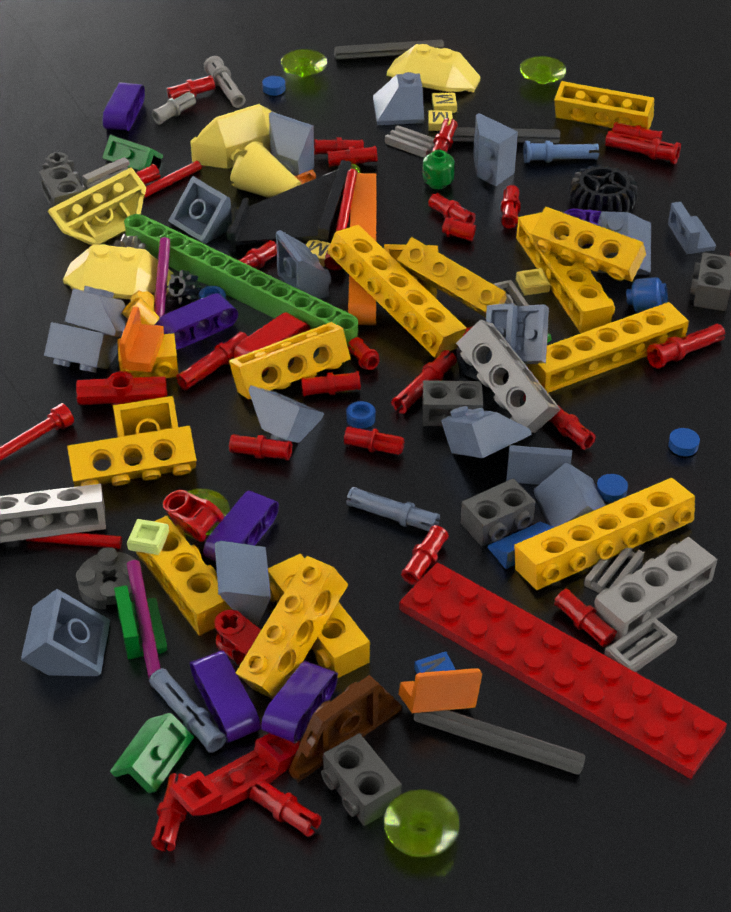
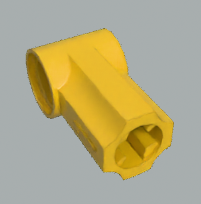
[122,290,159,325]

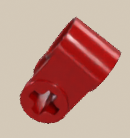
[163,490,224,542]
[214,610,262,666]

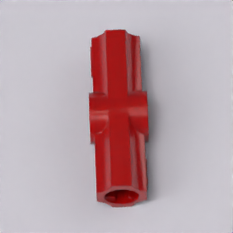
[76,371,167,407]

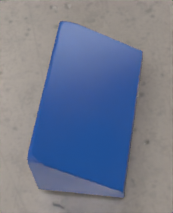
[488,522,554,569]

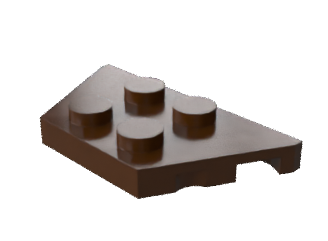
[289,675,403,783]

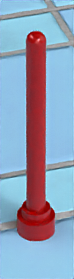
[324,169,357,270]
[0,403,74,461]

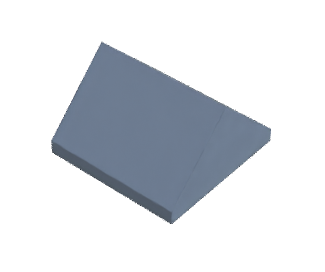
[168,176,232,244]
[507,445,572,485]
[534,462,606,527]
[215,541,271,627]

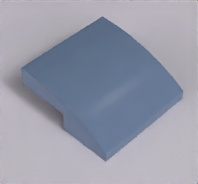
[486,303,549,364]

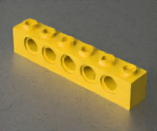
[516,212,615,333]
[327,225,466,358]
[527,302,689,393]
[514,478,695,590]

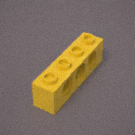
[554,81,654,129]
[531,207,646,282]
[397,237,507,317]
[229,322,351,399]
[67,425,197,487]
[136,516,233,636]
[268,553,370,678]
[235,556,348,699]

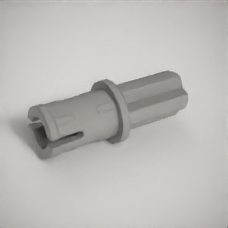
[151,92,196,124]

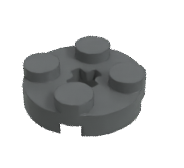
[76,547,143,609]

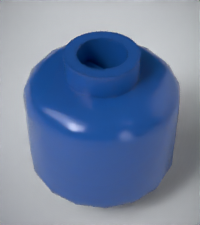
[626,277,668,313]

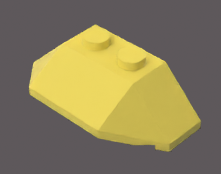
[387,44,480,92]
[190,104,275,169]
[47,167,146,245]
[63,244,174,300]

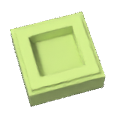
[127,519,169,555]

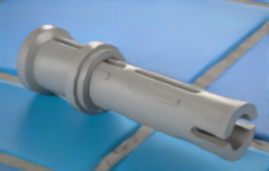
[204,56,246,108]

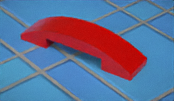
[169,733,301,816]

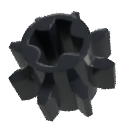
[167,270,202,305]

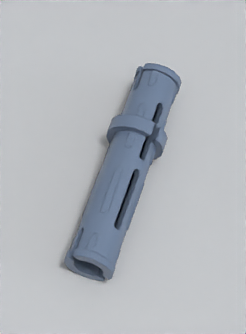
[346,487,440,531]
[149,668,226,753]

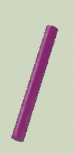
[154,237,170,325]
[127,560,161,679]

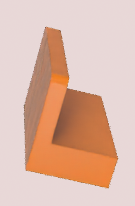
[119,307,164,372]
[398,668,483,713]

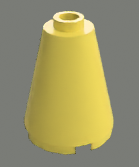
[230,142,301,198]

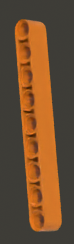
[348,173,376,325]

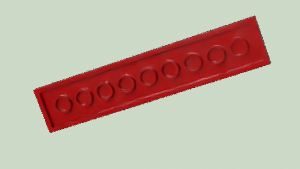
[399,562,727,779]

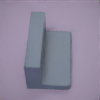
[668,202,716,254]

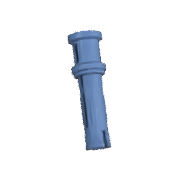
[523,141,599,163]

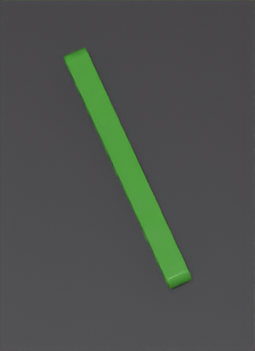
[124,214,358,349]

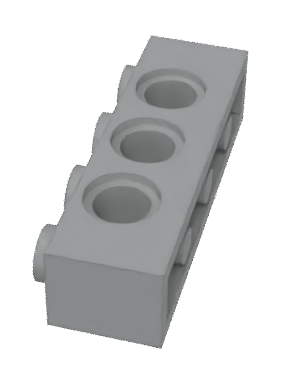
[456,319,561,433]
[0,484,106,543]
[594,537,718,641]

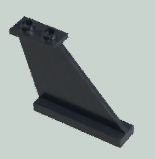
[227,160,351,253]

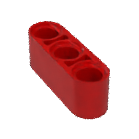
[234,312,311,373]

